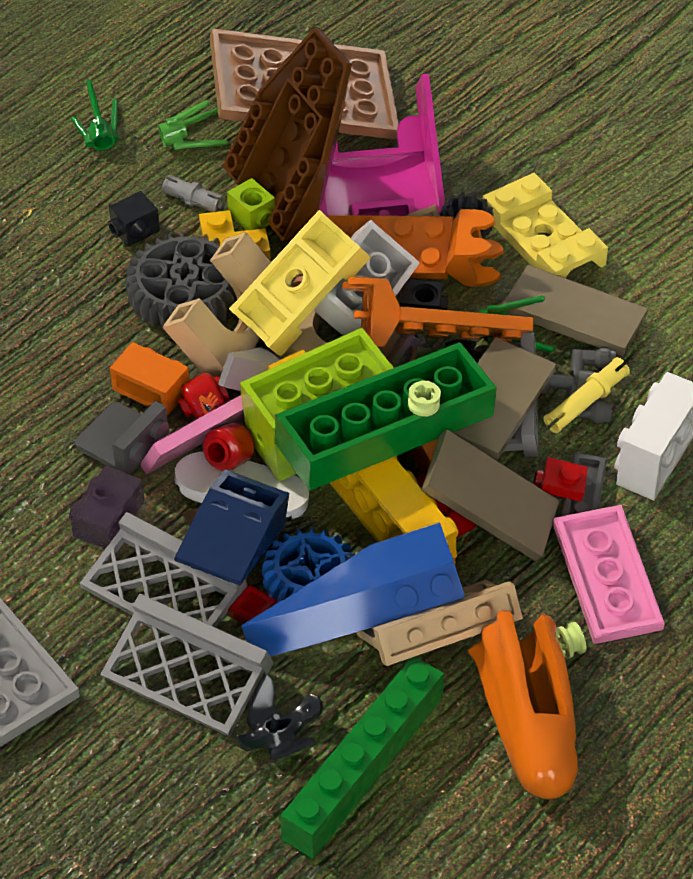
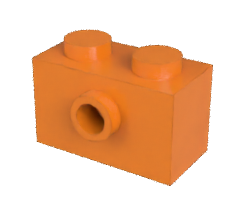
[109,342,189,415]

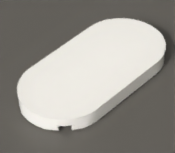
[174,451,309,520]

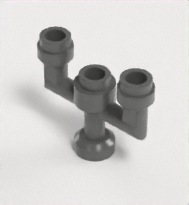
[541,347,616,424]

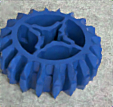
[262,527,355,602]

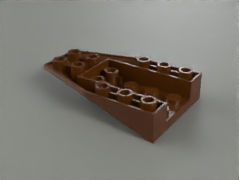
[223,27,352,242]

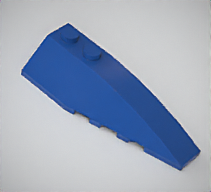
[242,522,465,656]

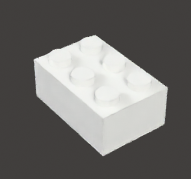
[314,220,420,336]
[614,372,693,501]

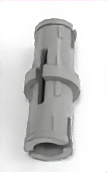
[162,174,225,212]

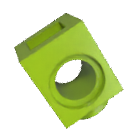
[227,178,275,230]

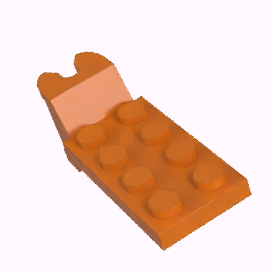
[328,209,504,287]
[342,277,533,349]

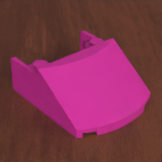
[320,74,445,217]

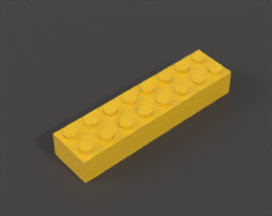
[268,349,458,564]

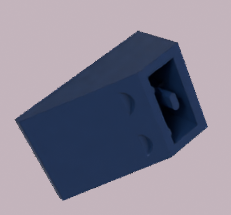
[174,469,290,586]

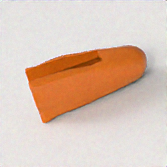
[468,610,578,800]

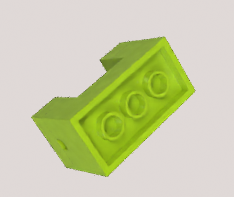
[240,328,394,482]

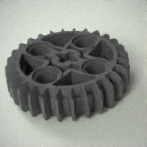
[125,232,238,332]

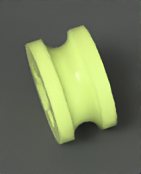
[408,381,441,416]
[556,622,587,659]

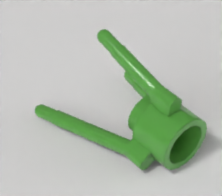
[158,100,228,151]

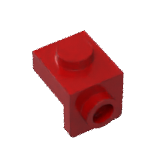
[533,457,588,502]

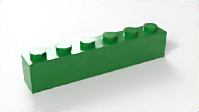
[280,657,444,859]

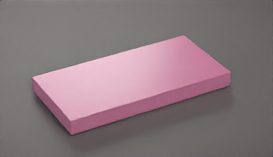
[141,395,244,475]
[553,505,665,644]

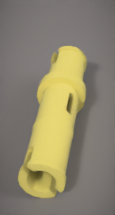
[543,357,630,434]

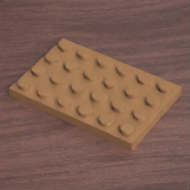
[209,28,399,139]

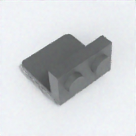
[75,401,169,477]

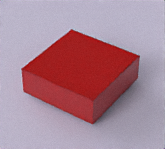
[228,585,278,624]

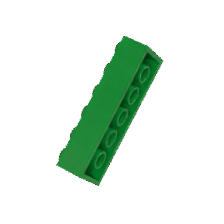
[275,342,497,491]

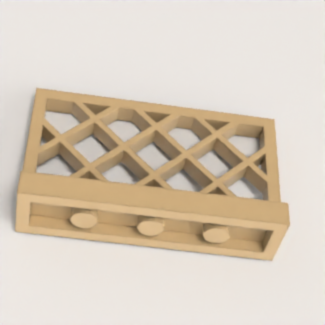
[356,580,523,666]

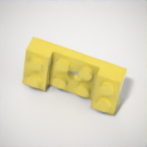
[482,173,608,278]
[229,210,371,357]

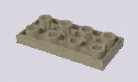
[503,265,648,356]
[453,337,556,461]
[421,429,559,561]

